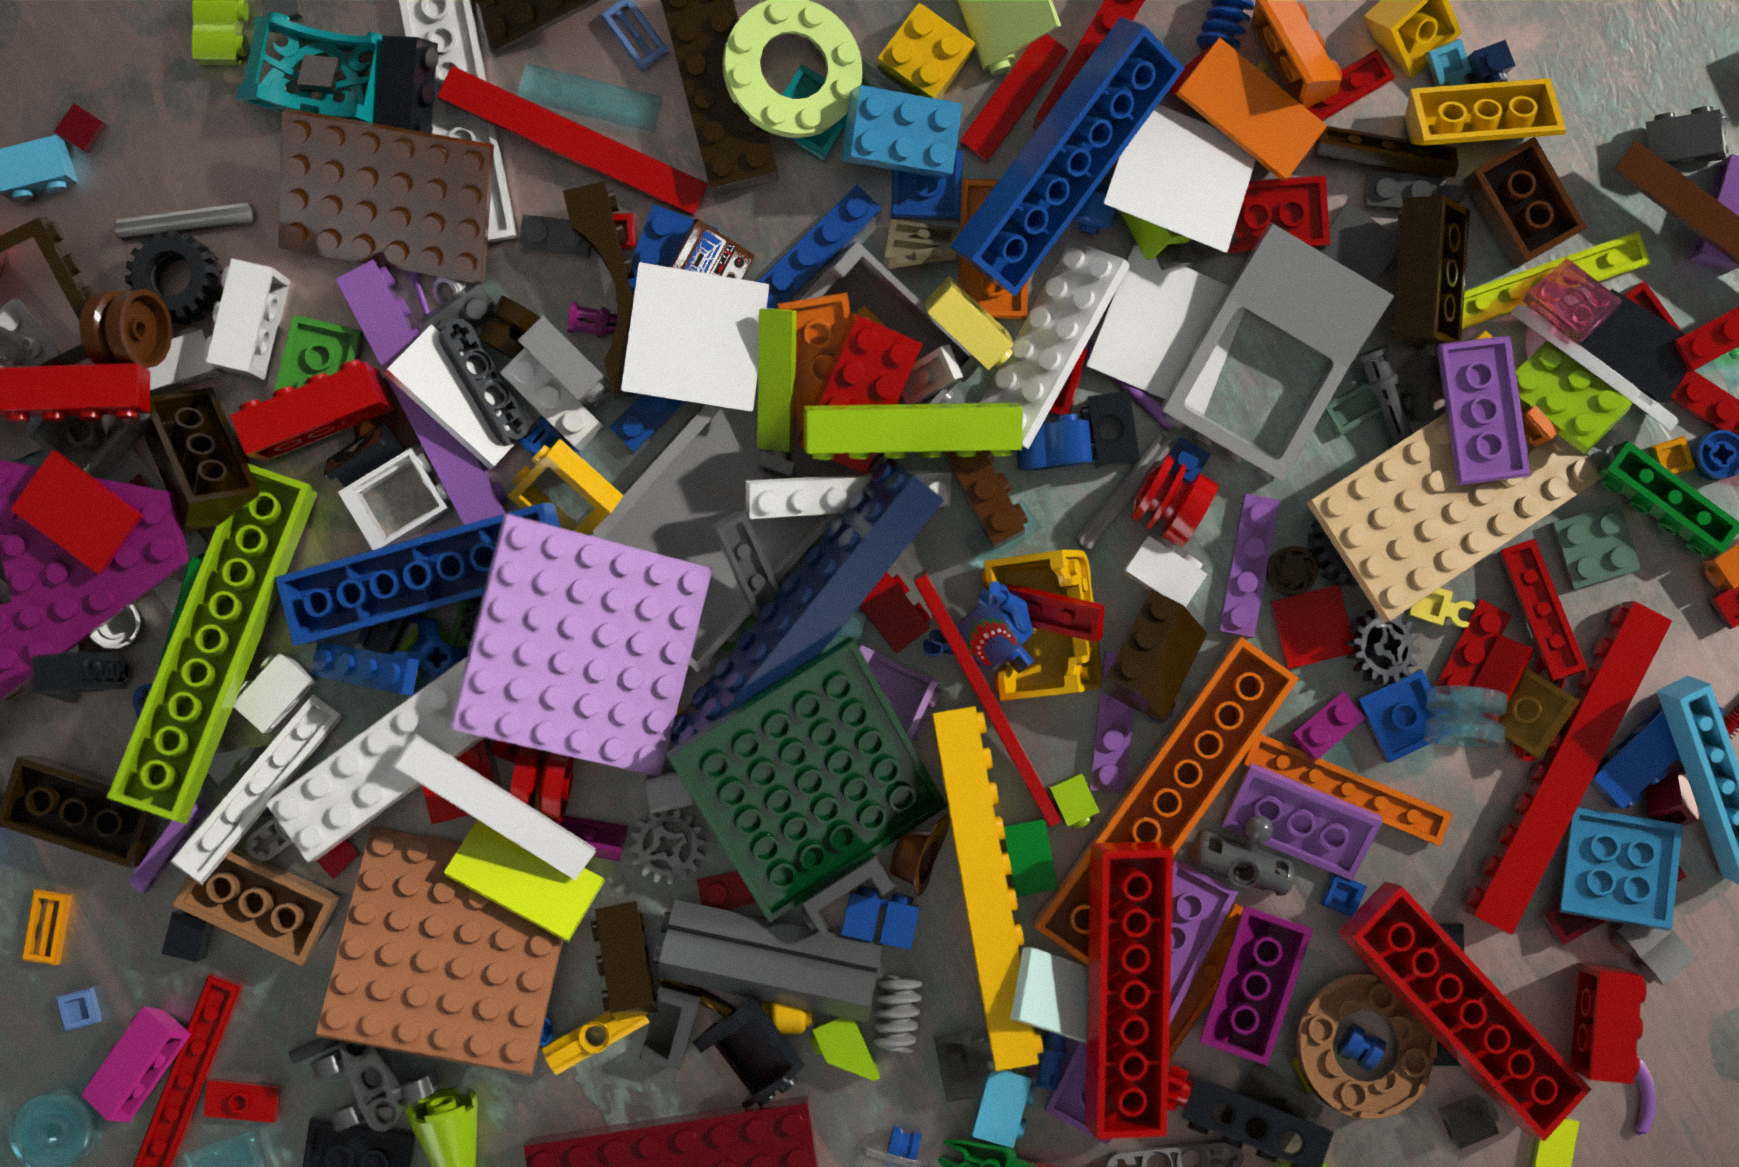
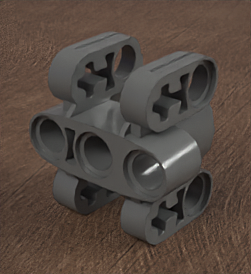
[311,1041,441,1131]

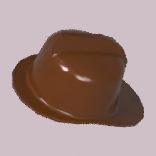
[889,815,950,897]

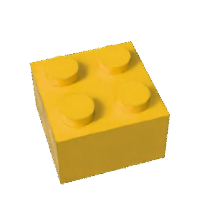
[878,2,976,99]

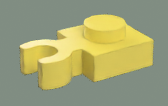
[1406,588,1475,628]

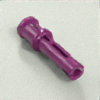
[567,302,617,338]

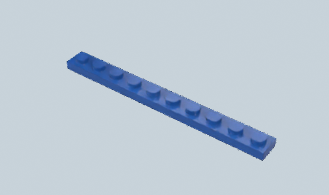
[609,184,882,453]

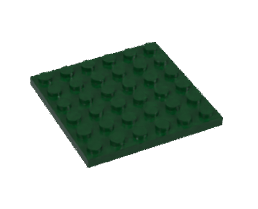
[665,636,947,923]

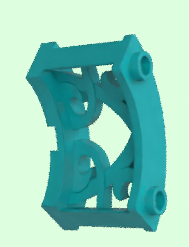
[236,12,384,123]

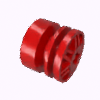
[1129,454,1219,548]

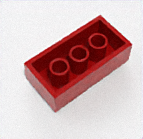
[797,312,923,474]
[230,360,395,462]

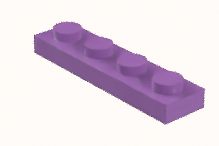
[1218,494,1280,638]
[1088,651,1134,794]

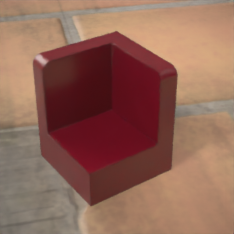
[1645,770,1699,826]

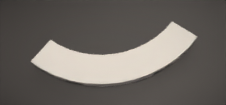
[1511,304,1679,431]

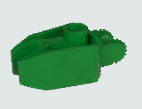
[938,1137,1039,1167]

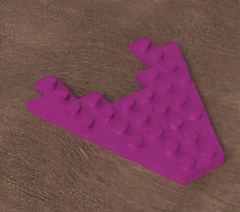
[0,460,189,702]

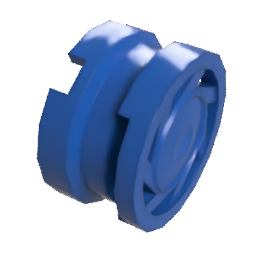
[1690,430,1739,481]

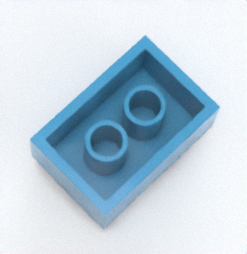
[841,85,963,178]

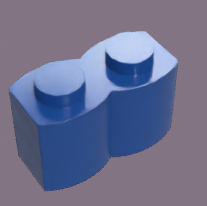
[1017,414,1093,471]

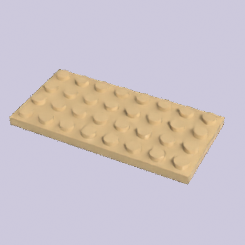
[1307,361,1603,623]

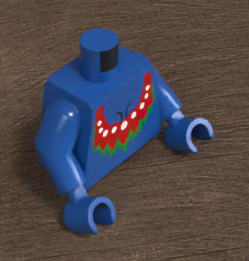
[923,581,1034,674]

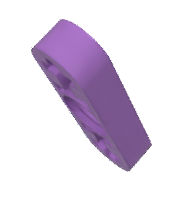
[129,804,206,894]

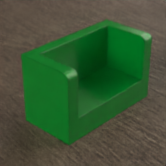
[1004,817,1059,897]

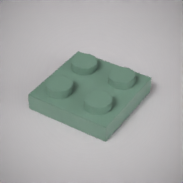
[1550,503,1641,590]

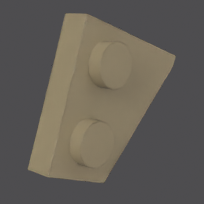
[883,219,959,269]

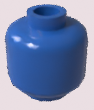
[1072,183,1117,235]

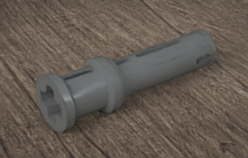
[1357,346,1413,445]

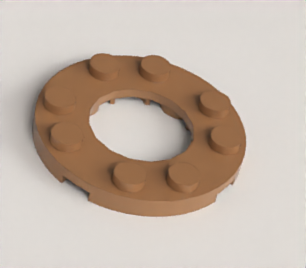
[1296,974,1437,1119]

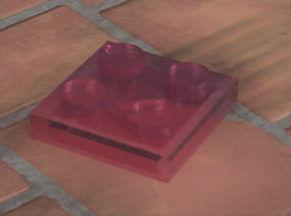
[1522,258,1623,345]

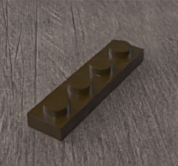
[1316,126,1459,178]

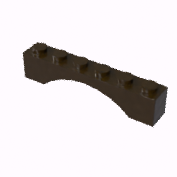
[563,181,639,400]

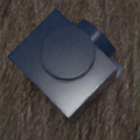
[1466,40,1516,84]

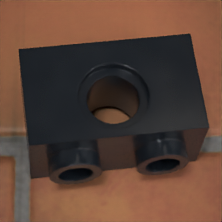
[1080,390,1140,469]

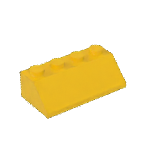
[1404,78,1566,146]

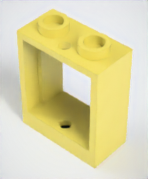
[925,276,1014,370]

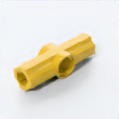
[541,1011,650,1075]

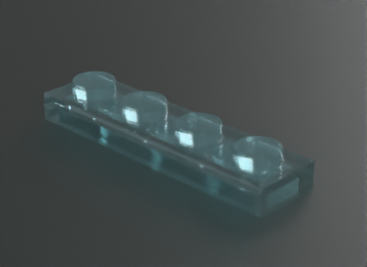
[518,63,662,133]

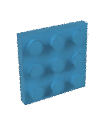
[1559,807,1683,931]

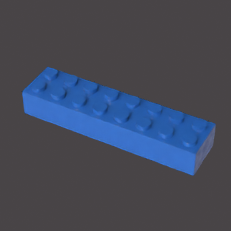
[950,17,1185,297]
[275,503,561,646]

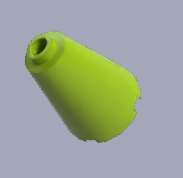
[405,1087,478,1167]

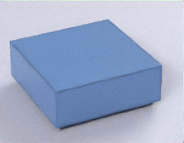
[56,987,102,1032]

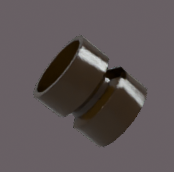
[478,295,541,359]

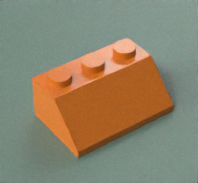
[1251,0,1342,108]

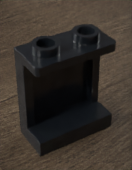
[692,997,805,1109]

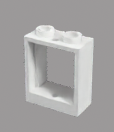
[338,448,453,550]

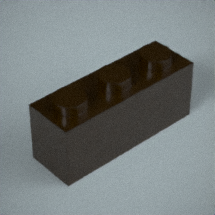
[591,901,658,1020]

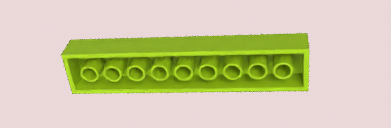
[107,463,318,825]

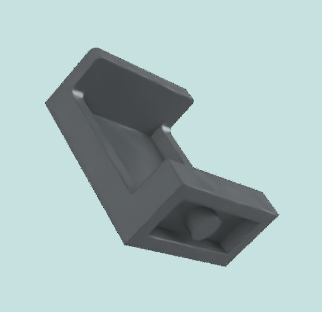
[800,854,895,934]

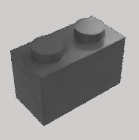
[1646,106,1727,166]

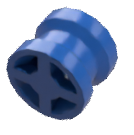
[885,1125,921,1167]

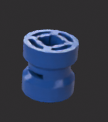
[1337,1023,1386,1072]

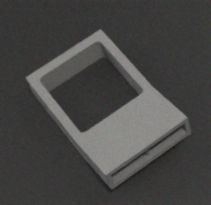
[1161,222,1394,482]

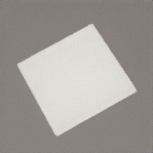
[1104,105,1256,253]
[1087,245,1245,415]
[621,262,769,412]

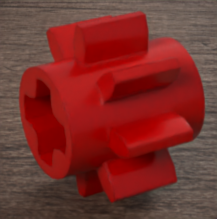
[1168,1065,1195,1112]

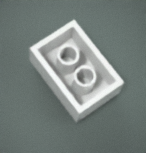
[204,258,291,381]

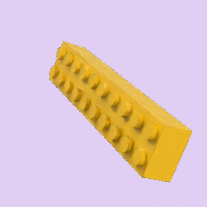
[931,706,1043,1071]

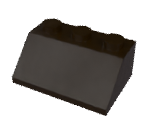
[1100,589,1208,723]

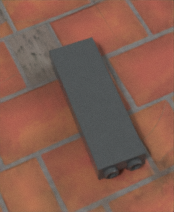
[652,900,883,1023]

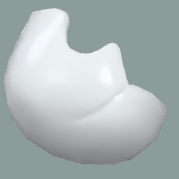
[89,604,141,649]

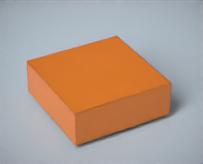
[1522,405,1560,447]

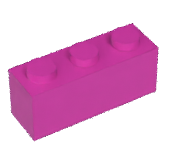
[81,1006,191,1123]

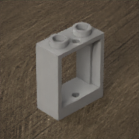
[518,316,610,409]

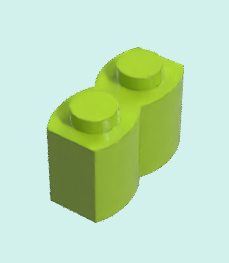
[192,0,249,65]

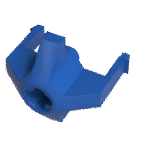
[384,614,467,695]

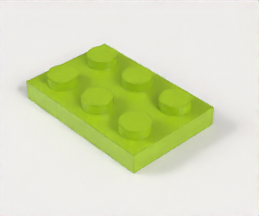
[1516,341,1633,455]

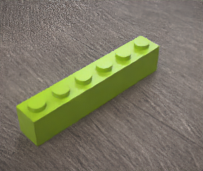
[803,402,1023,459]

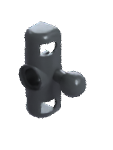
[1190,815,1295,896]

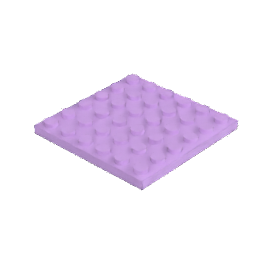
[449,514,713,776]

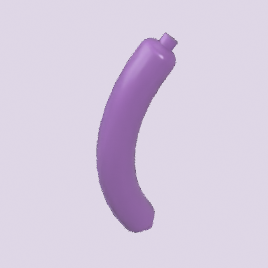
[1635,1057,1656,1137]

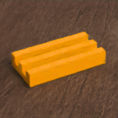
[21,889,73,965]

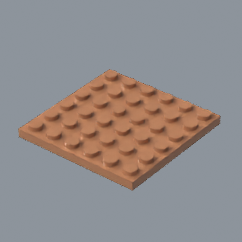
[315,827,563,1076]

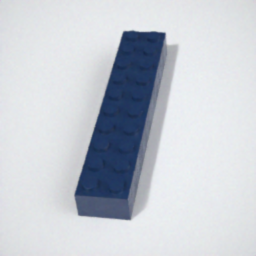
[670,458,945,747]

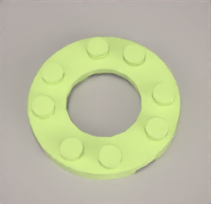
[722,0,862,138]

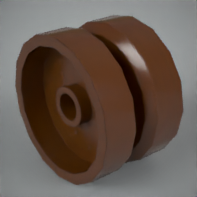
[79,289,173,368]

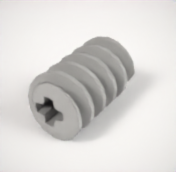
[871,975,923,1052]

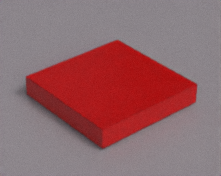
[1270,584,1353,669]

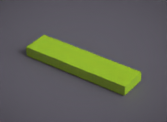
[757,308,797,452]

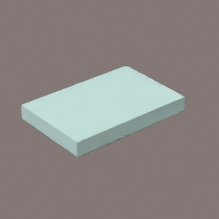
[1011,947,1088,1043]

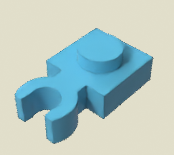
[1425,39,1472,86]

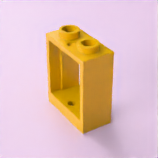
[507,439,624,535]

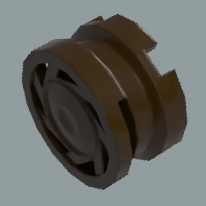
[1266,546,1319,596]

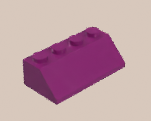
[1199,905,1313,1066]

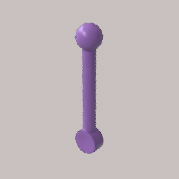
[407,271,430,330]

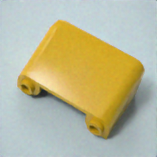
[982,550,1102,701]

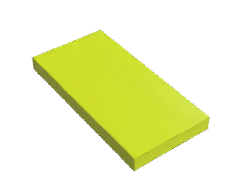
[444,819,605,942]

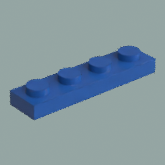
[311,641,419,695]

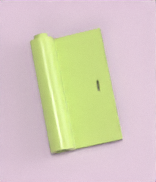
[957,0,1061,75]

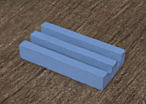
[600,0,670,73]

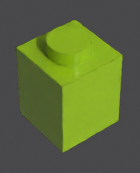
[1047,772,1100,829]

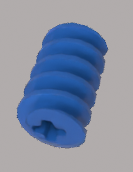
[1196,0,1255,50]

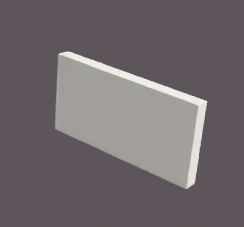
[384,324,536,470]

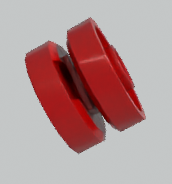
[510,745,574,824]

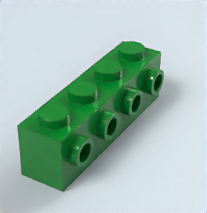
[1597,441,1739,556]

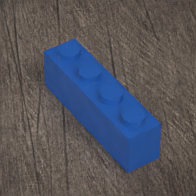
[1590,703,1725,809]

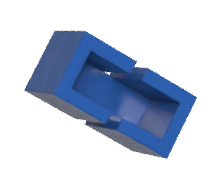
[841,886,920,950]

